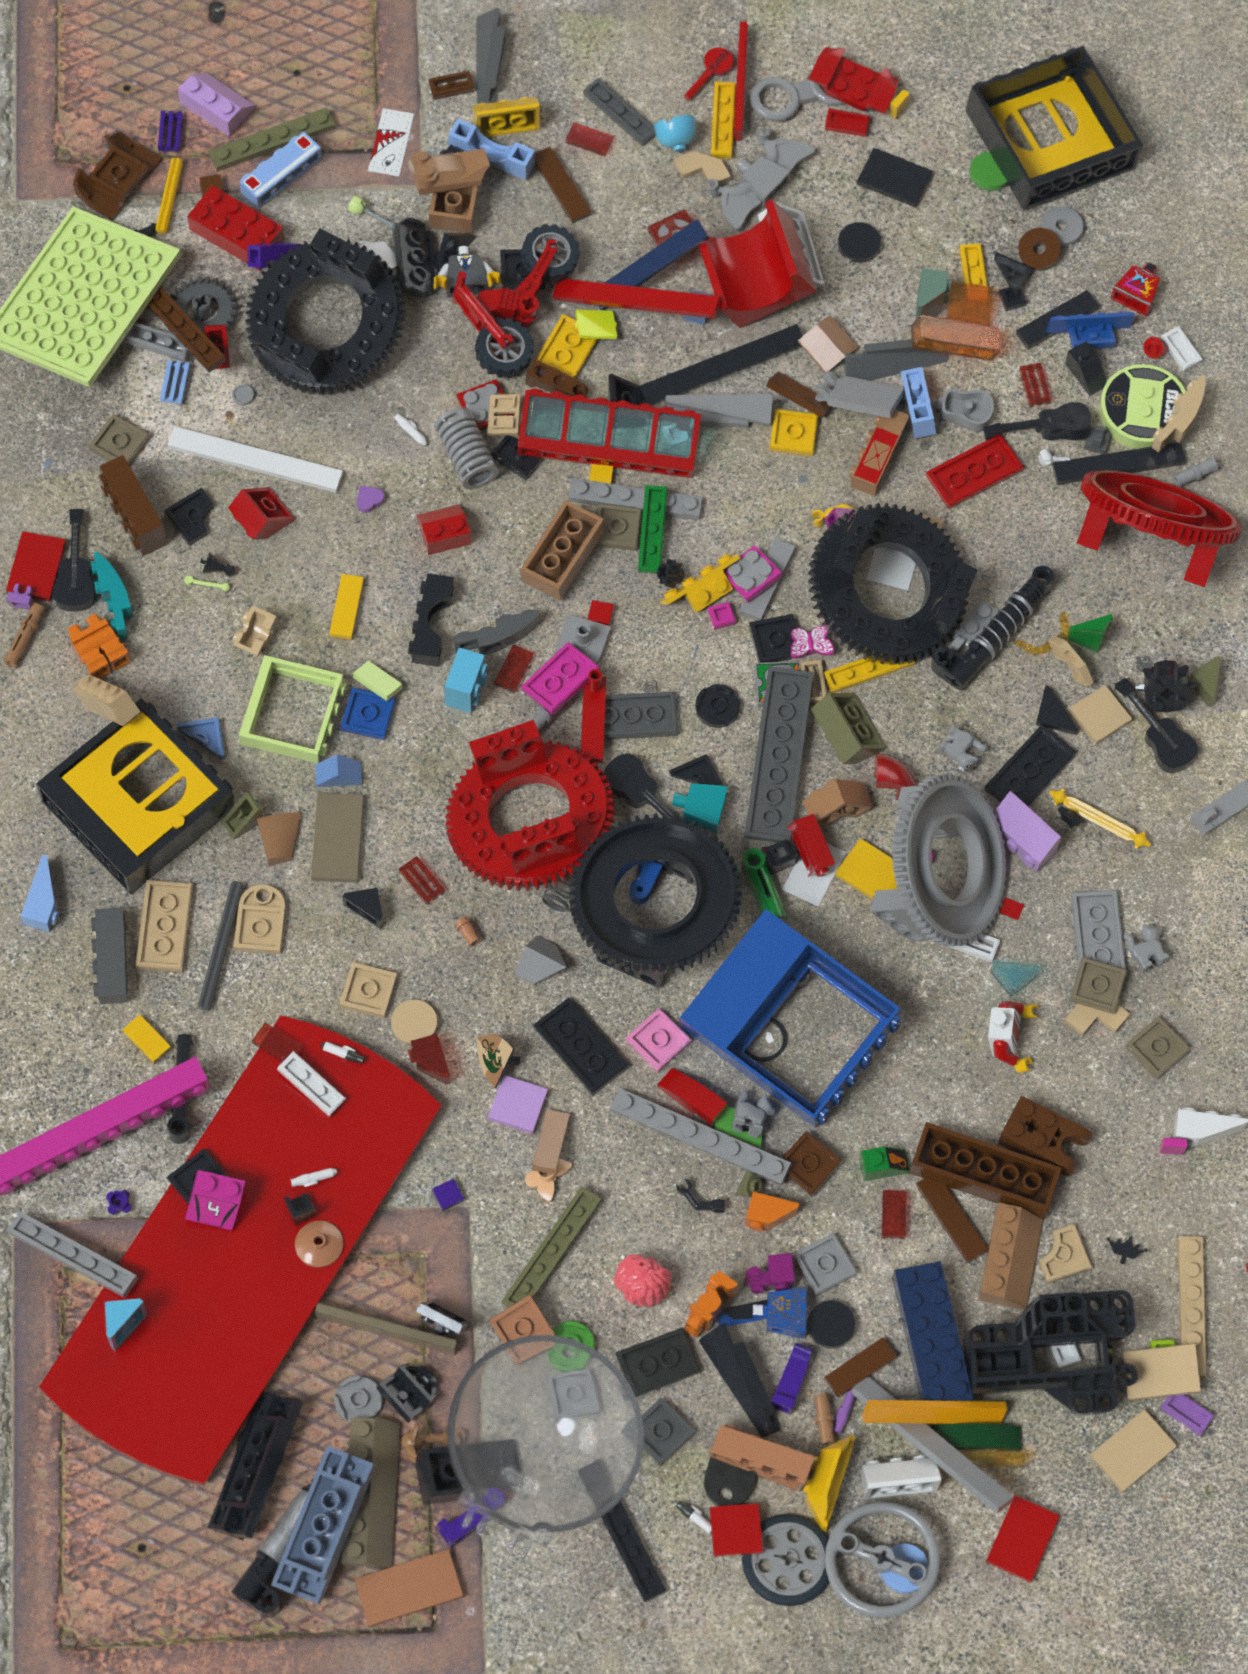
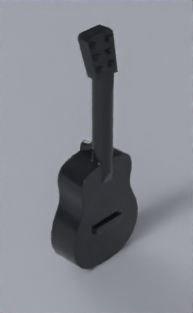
[983,402,1091,440]
[603,753,680,821]

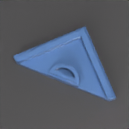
[177,717,225,759]

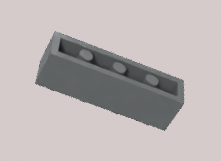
[91,907,128,1004]

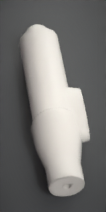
[394,414,427,446]
[291,1168,337,1187]

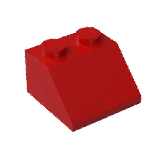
[228,487,295,540]
[416,504,471,555]

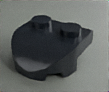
[376,1363,437,1423]

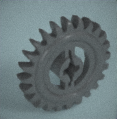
[170,276,238,334]

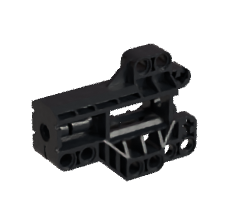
[963,1290,1138,1416]

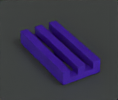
[158,111,183,152]

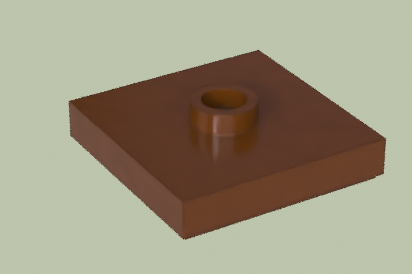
[781,1130,842,1197]

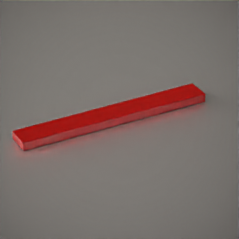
[552,279,721,319]

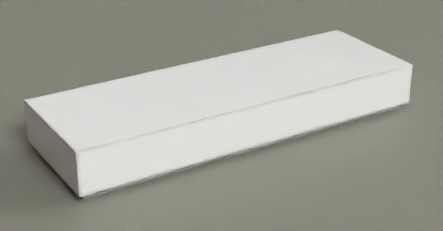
[277,1051,346,1117]

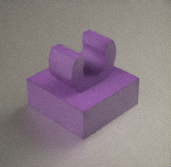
[7,584,34,610]

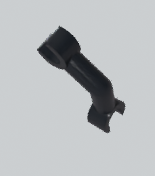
[676,1178,724,1213]

